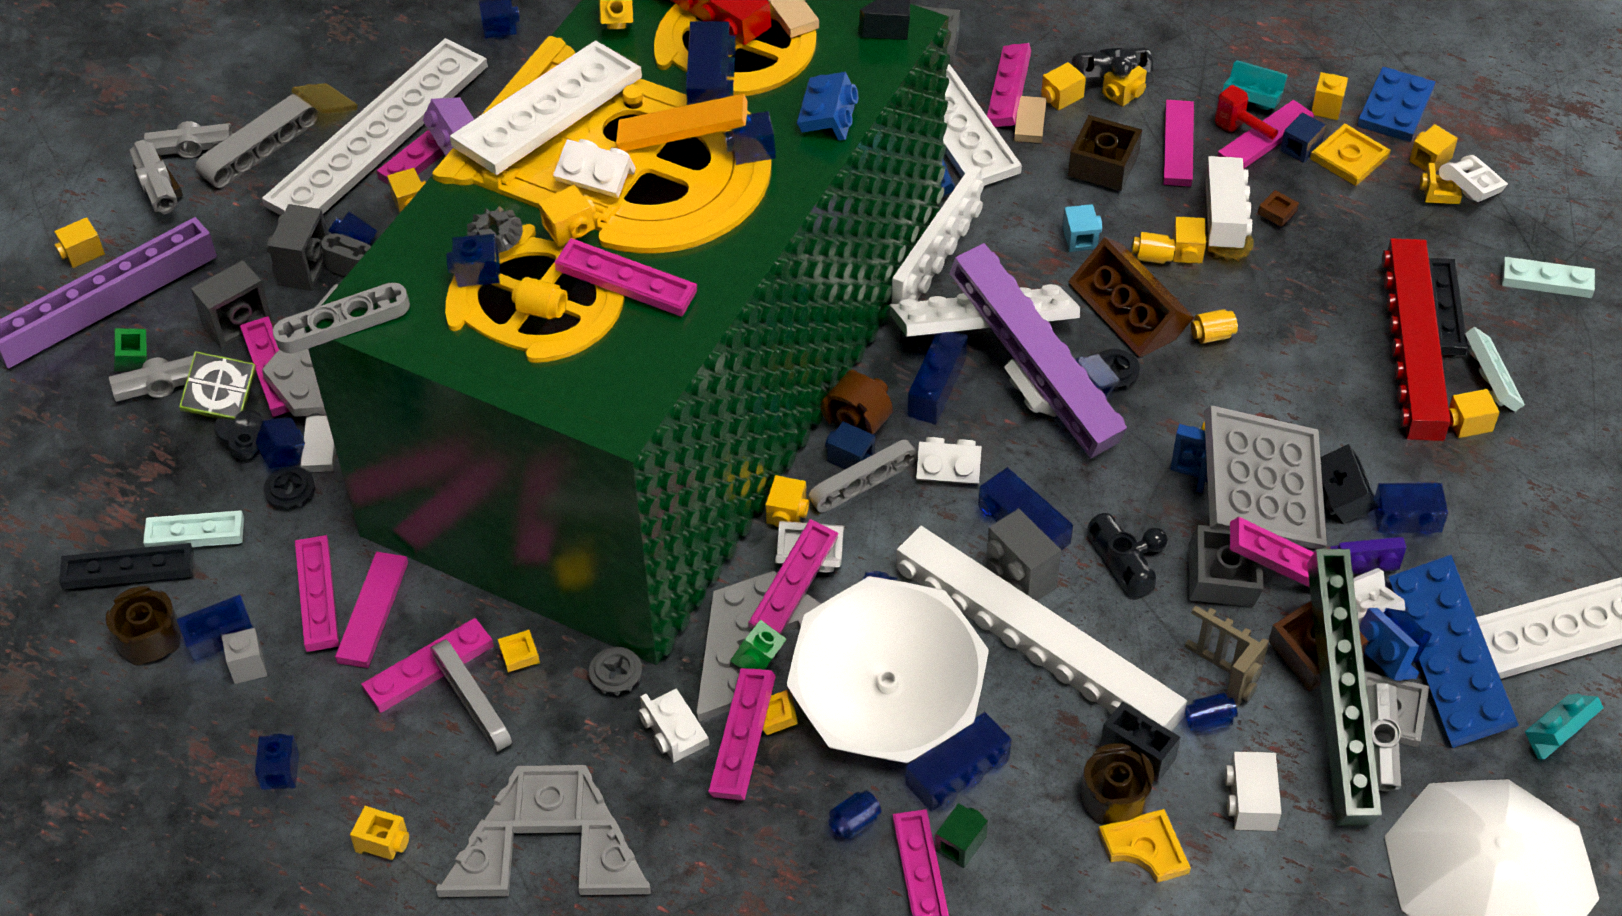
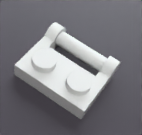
[1439,155,1508,202]

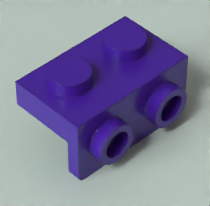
[1330,537,1407,574]

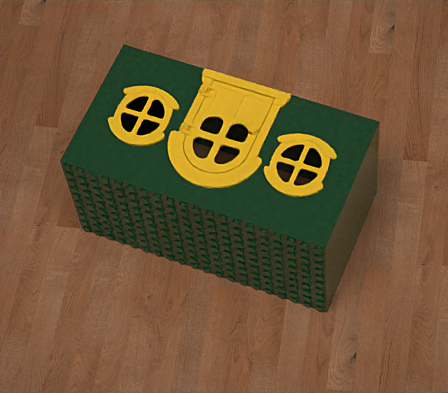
[304,0,951,665]

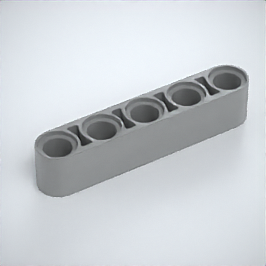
[195,94,319,188]

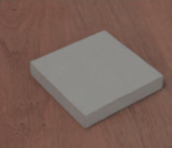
[1365,671,1429,748]

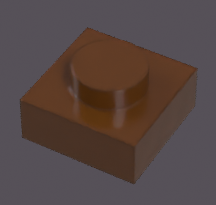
[1258,190,1299,227]

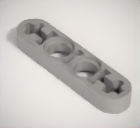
[273,283,410,353]
[808,440,918,512]
[430,639,512,752]

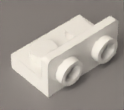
[638,688,709,763]

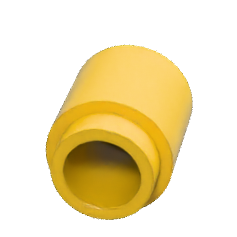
[1131,232,1175,264]
[512,277,568,319]
[1190,309,1238,344]

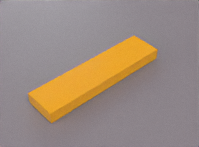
[616,93,748,151]

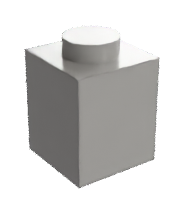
[222,628,267,684]

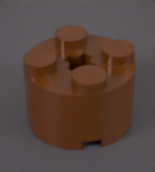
[821,369,893,435]

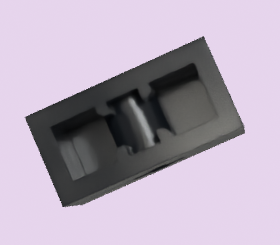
[1320,444,1379,524]
[1100,701,1181,782]

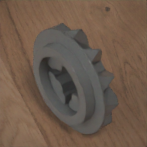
[467,206,523,253]
[589,647,642,696]

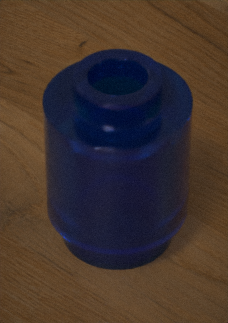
[1185,692,1238,733]
[828,790,882,839]

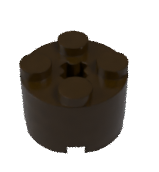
[106,586,181,665]
[1081,744,1154,825]

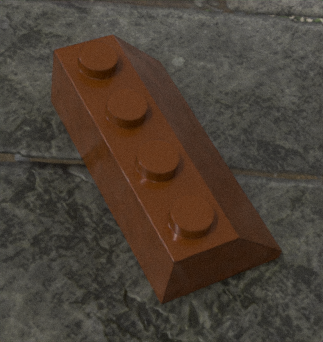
[1068,237,1194,357]

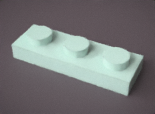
[1502,257,1595,298]
[1465,327,1525,412]
[143,510,244,548]

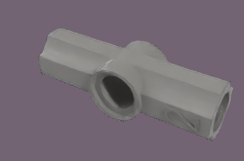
[144,121,233,159]
[129,140,178,214]
[109,356,193,402]
[1366,683,1401,791]

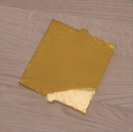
[292,83,358,114]

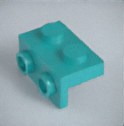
[1222,60,1288,110]
[1524,693,1604,759]

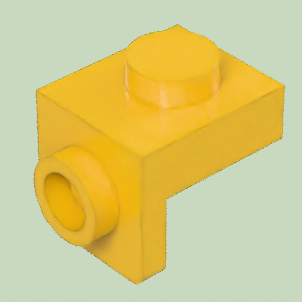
[1102,66,1147,107]
[1419,163,1462,204]

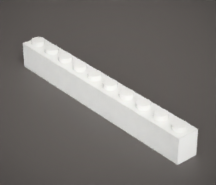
[896,526,1187,731]

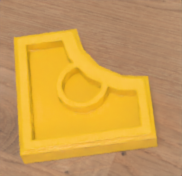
[1098,809,1191,883]

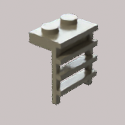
[1185,605,1269,710]

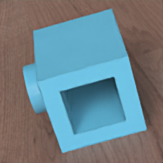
[1062,204,1102,252]

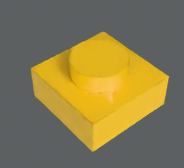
[498,630,540,672]
[763,690,798,735]

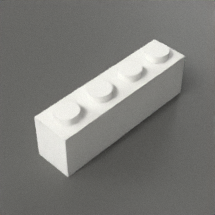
[1205,156,1252,248]

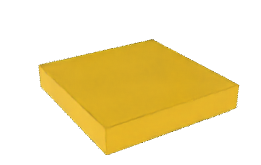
[1310,123,1391,186]

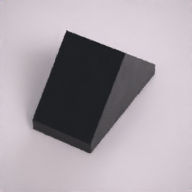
[858,0,910,40]

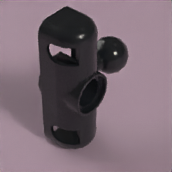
[1072,47,1154,78]
[1087,513,1168,597]

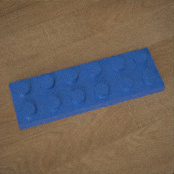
[1389,555,1519,748]

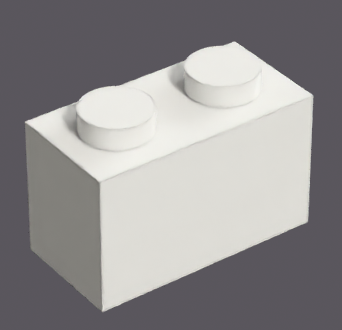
[1225,752,1281,831]

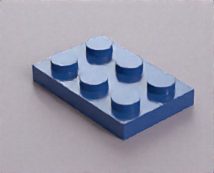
[1357,66,1436,142]

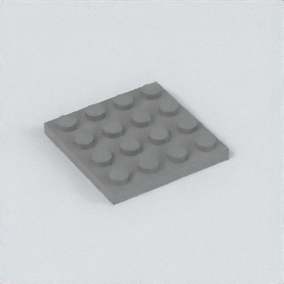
[1204,405,1327,549]

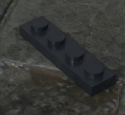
[1429,258,1468,355]
[59,543,194,589]

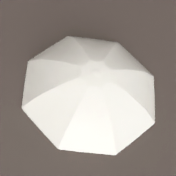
[787,576,989,763]
[1384,779,1599,916]

